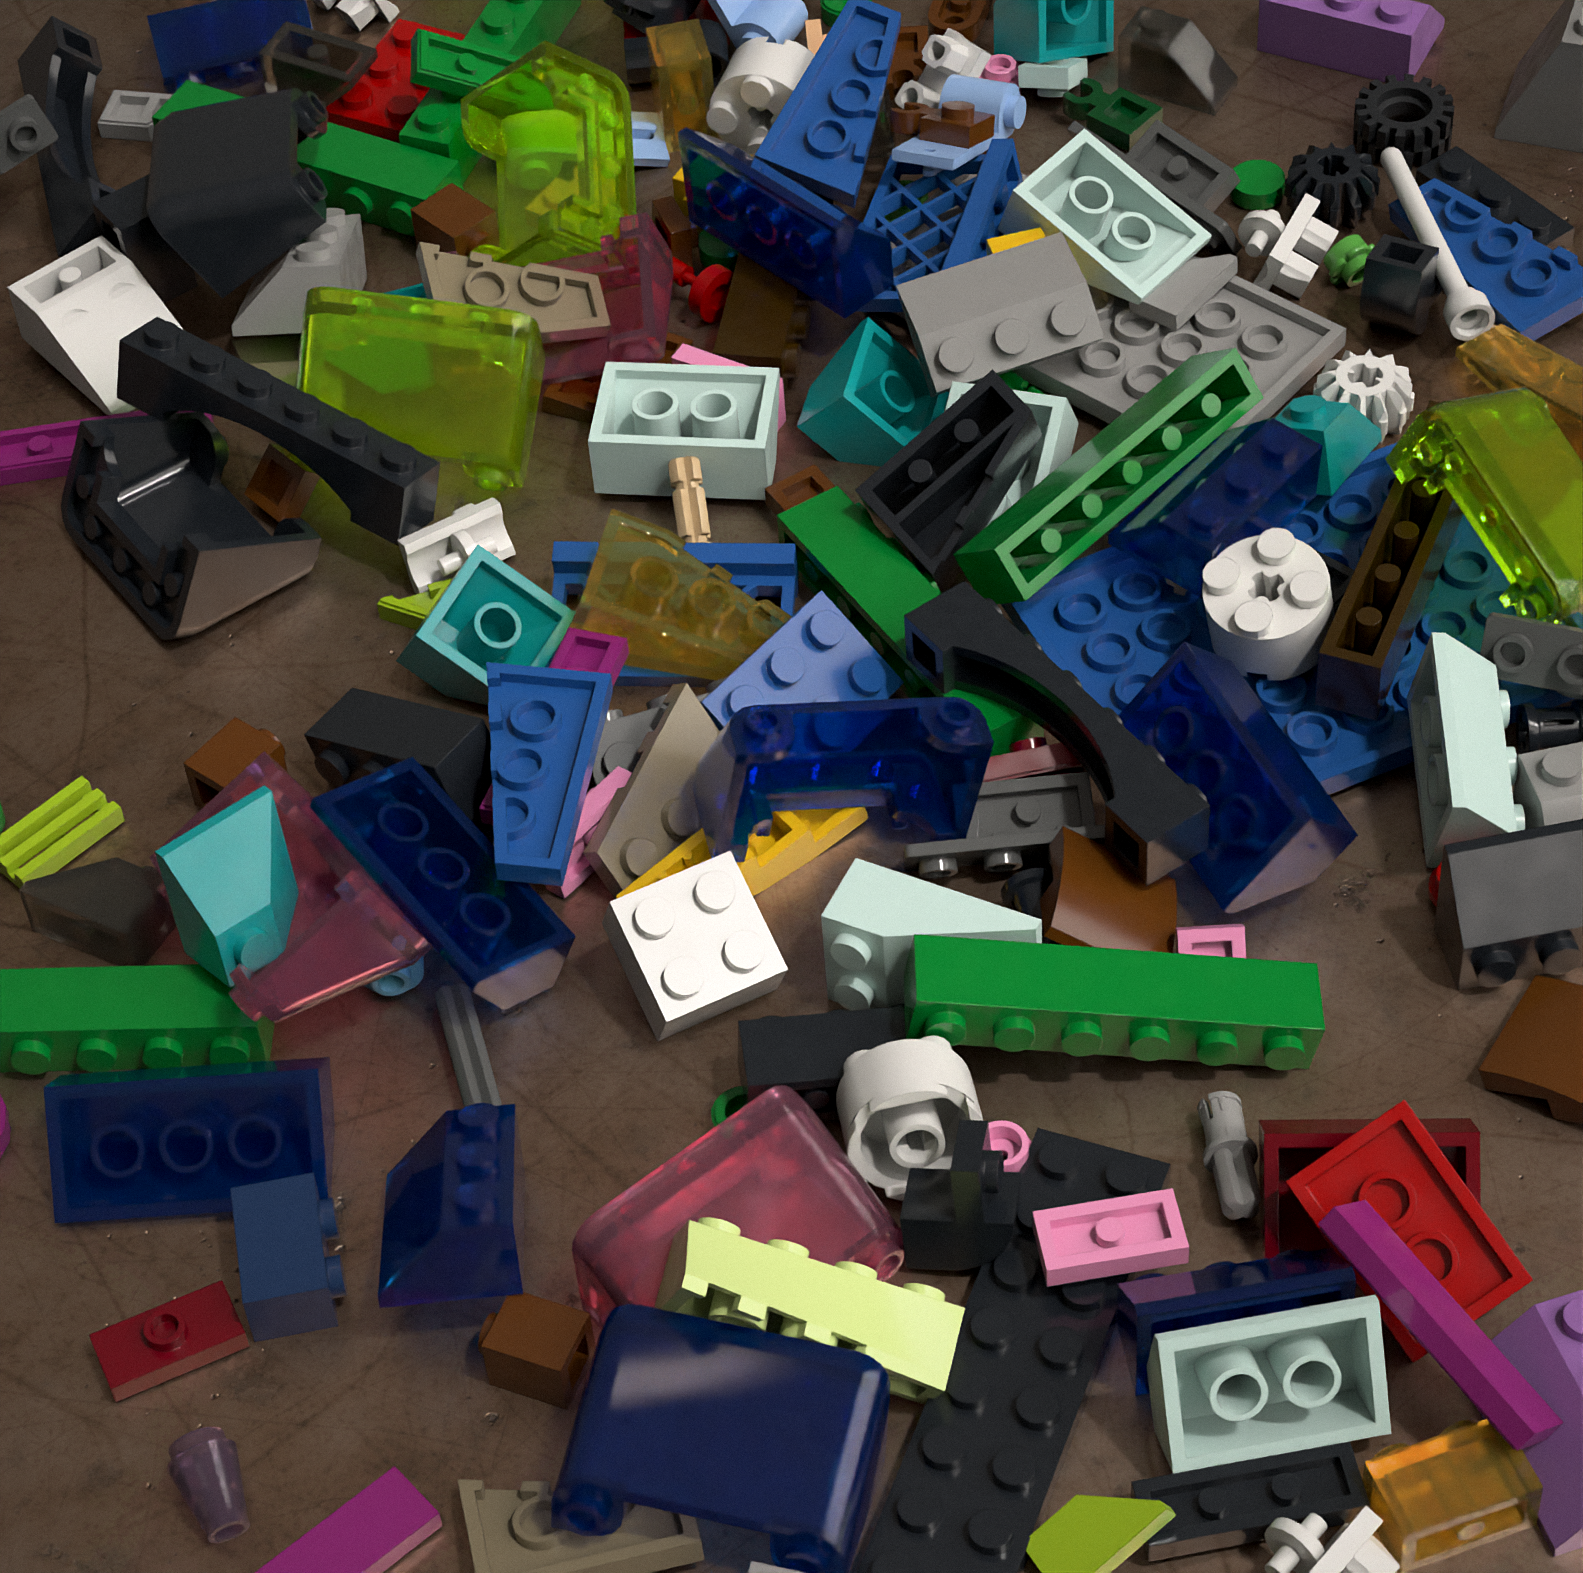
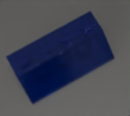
[678,127,894,318]
[1118,642,1358,914]
[309,757,576,1010]
[43,1057,335,1223]

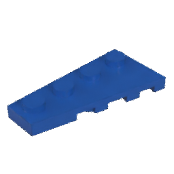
[754,0,901,209]
[1388,178,1583,348]
[486,662,613,886]

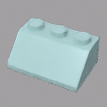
[588,362,780,500]
[1407,632,1525,868]
[1147,1295,1391,1474]

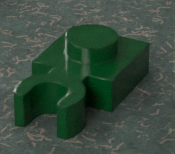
[1063,78,1163,152]

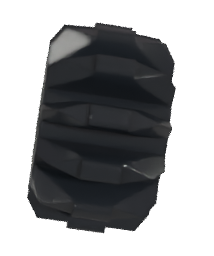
[1284,142,1380,229]

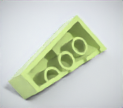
[651,1217,965,1405]

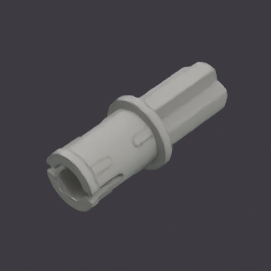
[1197,1091,1261,1220]

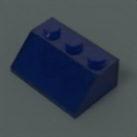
[147,0,317,90]
[1108,418,1323,599]
[378,1103,525,1308]
[1117,1248,1357,1396]

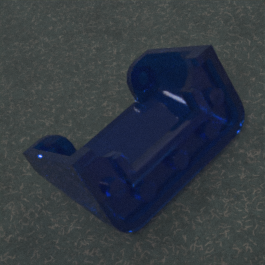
[693,697,994,862]
[551,1304,891,1573]

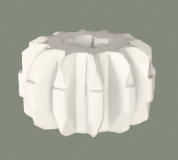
[1313,348,1414,444]

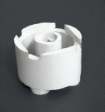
[706,37,815,167]
[1202,528,1335,680]
[836,1036,983,1201]

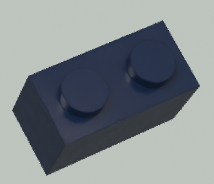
[230,1173,347,1342]

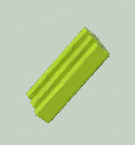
[0,775,125,894]

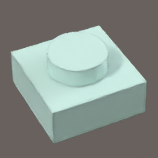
[1018,58,1088,97]

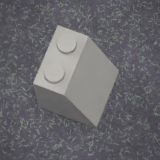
[1494,0,1583,153]

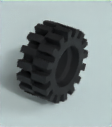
[1353,74,1455,171]

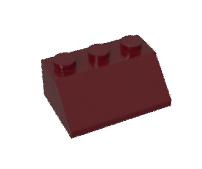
[1259,1118,1481,1275]

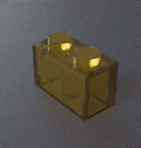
[645,19,719,153]
[1363,1419,1543,1573]

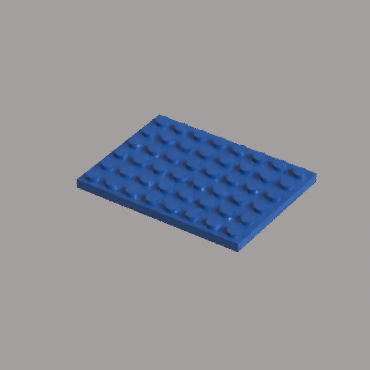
[1001,436,1583,841]

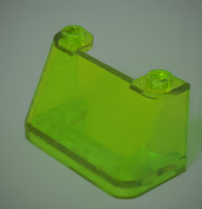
[461,40,638,275]
[296,286,546,491]
[1385,387,1583,629]

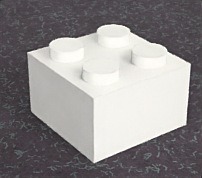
[602,851,788,1041]

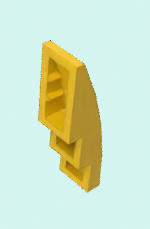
[616,768,869,899]

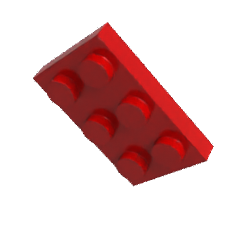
[326,19,466,143]
[1284,1099,1533,1363]

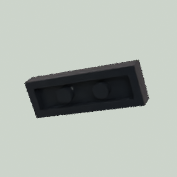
[1415,146,1575,250]
[1131,1441,1370,1562]

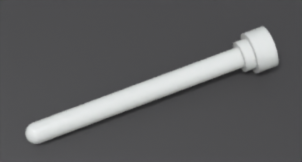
[1380,147,1495,341]

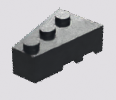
[855,369,1042,593]
[304,688,494,863]

